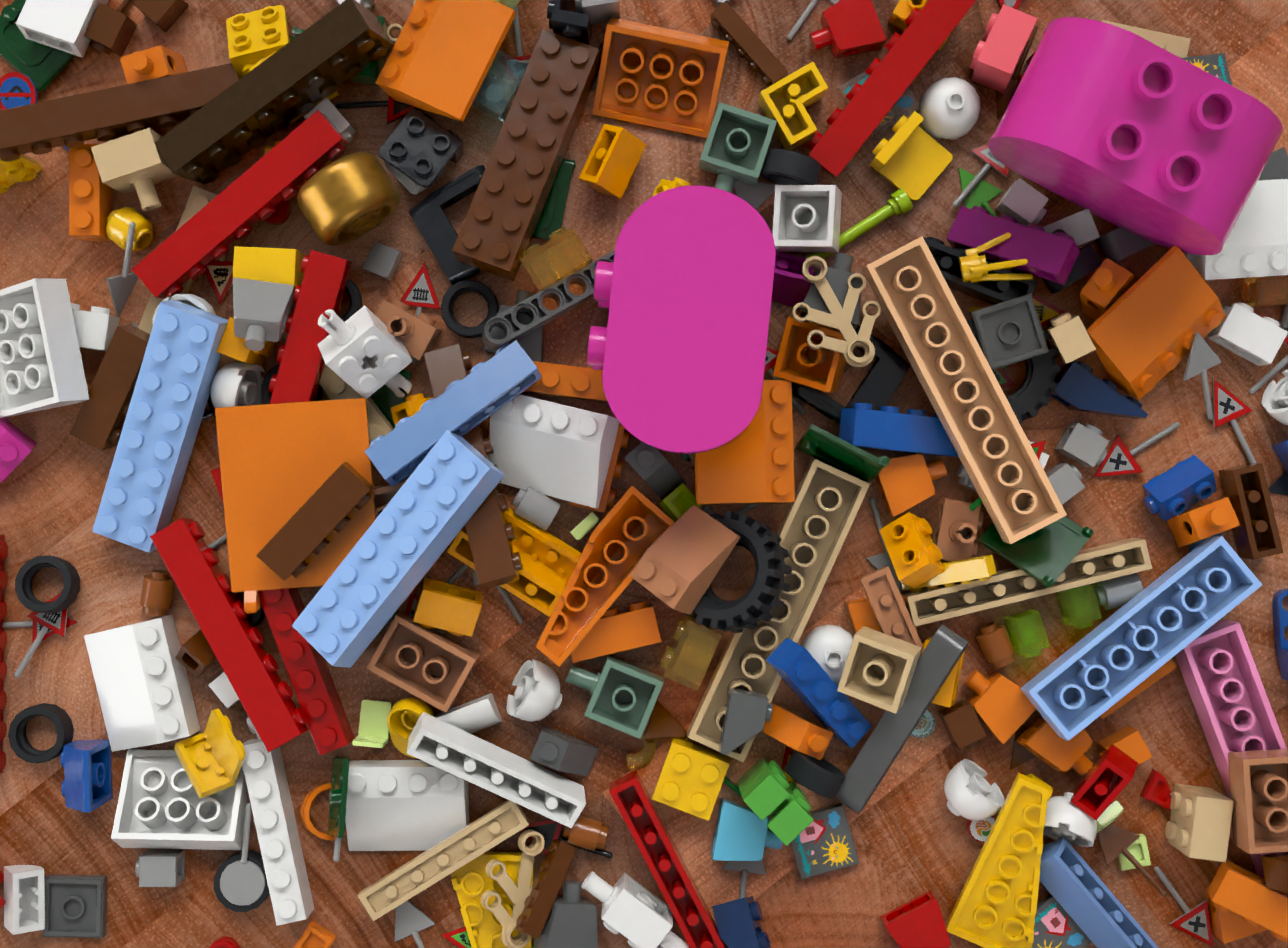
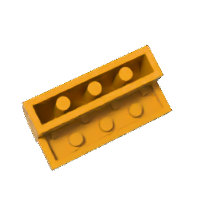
[447,507,581,617]

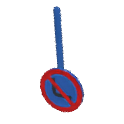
[0,72,69,152]

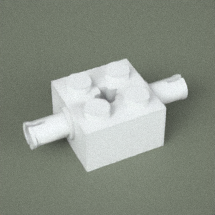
[317,305,412,399]
[581,871,689,948]

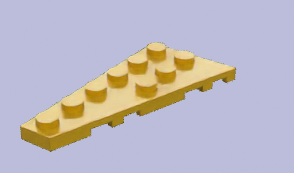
[945,773,1048,948]
[451,852,534,948]

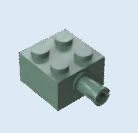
[699,102,777,193]
[565,655,664,739]

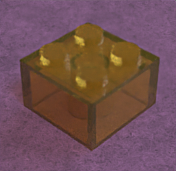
[520,227,593,291]
[660,616,722,691]

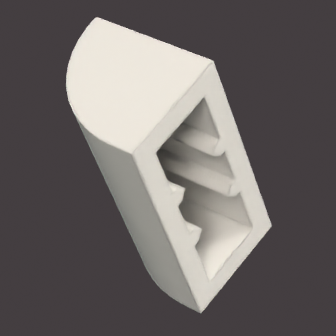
[434,693,502,734]
[4,865,45,935]

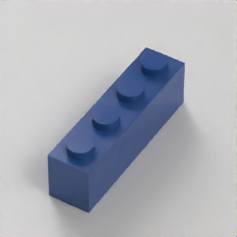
[839,403,959,457]
[766,638,872,749]

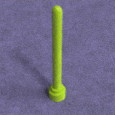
[805,188,913,259]

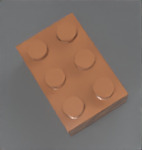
[366,612,480,713]
[1228,749,1288,854]

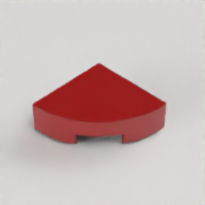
[1140,769,1172,811]

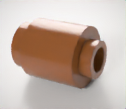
[140,570,175,616]
[975,622,1016,669]
[563,815,609,851]

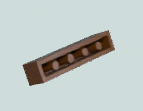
[711,1,788,86]
[515,839,577,939]

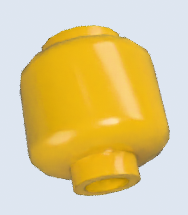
[106,207,153,252]

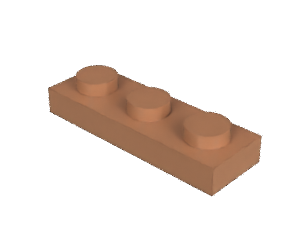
[859,566,924,653]

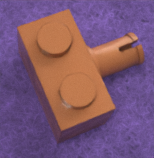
[375,298,441,361]
[932,498,984,561]

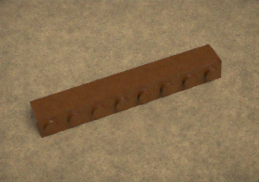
[0,63,237,162]
[423,344,523,589]

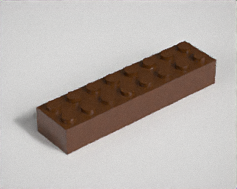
[452,29,601,281]

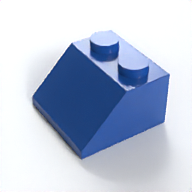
[60,739,113,812]

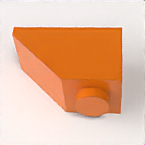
[761,702,834,760]

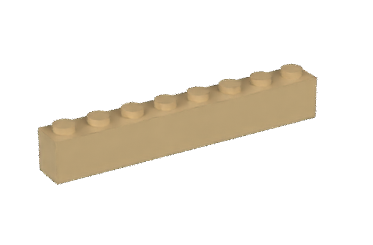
[903,538,1152,627]

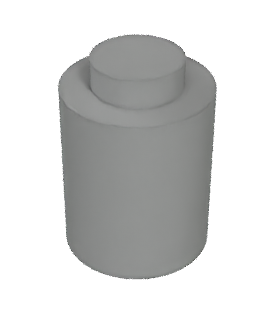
[512,487,560,531]
[1094,573,1143,610]

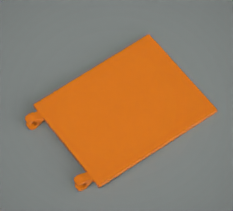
[215,398,376,613]

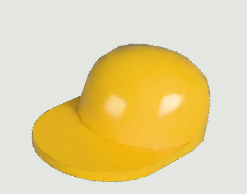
[387,697,434,759]

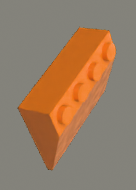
[375,0,517,122]
[592,17,729,138]
[1086,245,1226,400]
[695,380,795,504]

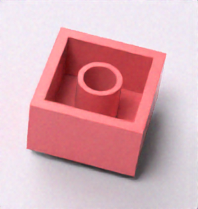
[969,4,1038,94]

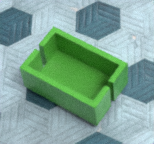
[737,757,814,846]

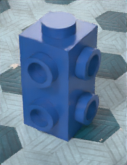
[1143,455,1217,522]

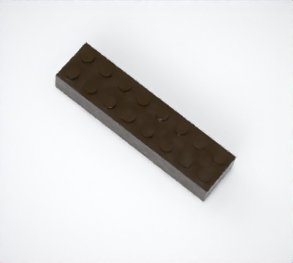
[155,0,393,184]

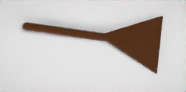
[643,701,736,760]

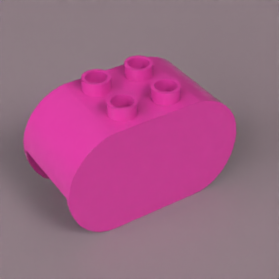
[988,17,1283,255]
[587,185,776,454]

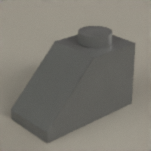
[624,441,686,500]
[719,688,773,755]
[530,725,599,776]

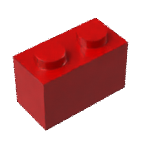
[1070,744,1138,820]

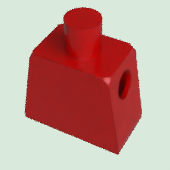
[809,0,887,58]
[880,891,951,948]

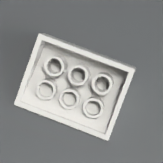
[1187,179,1288,280]
[0,278,90,418]
[489,394,620,509]
[84,614,201,752]
[111,749,248,850]
[345,760,469,851]

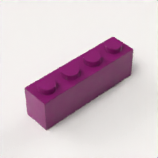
[946,206,1080,285]

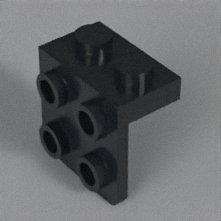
[547,0,592,45]
[379,107,463,188]

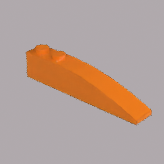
[535,486,675,667]

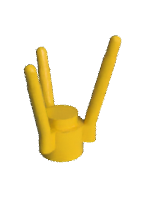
[959,232,1033,283]

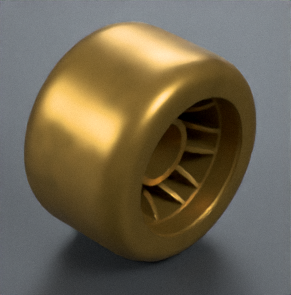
[297,152,400,246]

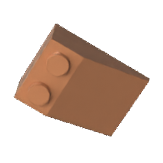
[630,505,741,615]

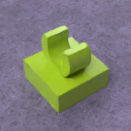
[659,483,702,522]

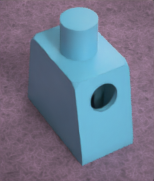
[710,798,783,861]

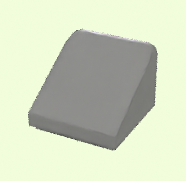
[363,241,403,281]

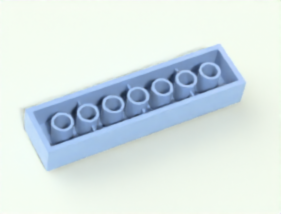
[92,300,228,553]
[292,430,505,668]
[1020,536,1262,741]

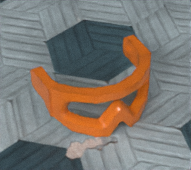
[300,782,347,841]

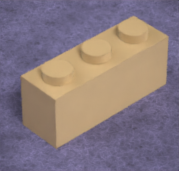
[1046,312,1096,364]

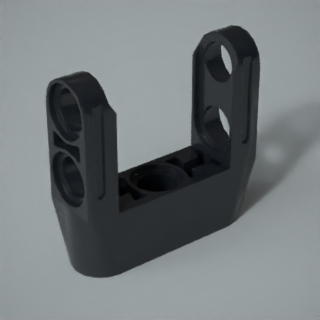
[408,165,530,286]
[792,325,911,425]

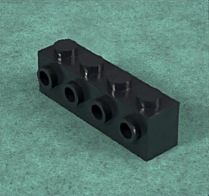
[923,237,1037,305]

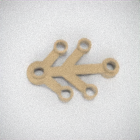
[792,256,881,368]
[481,829,545,948]

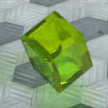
[1056,584,1102,629]
[1003,609,1050,658]

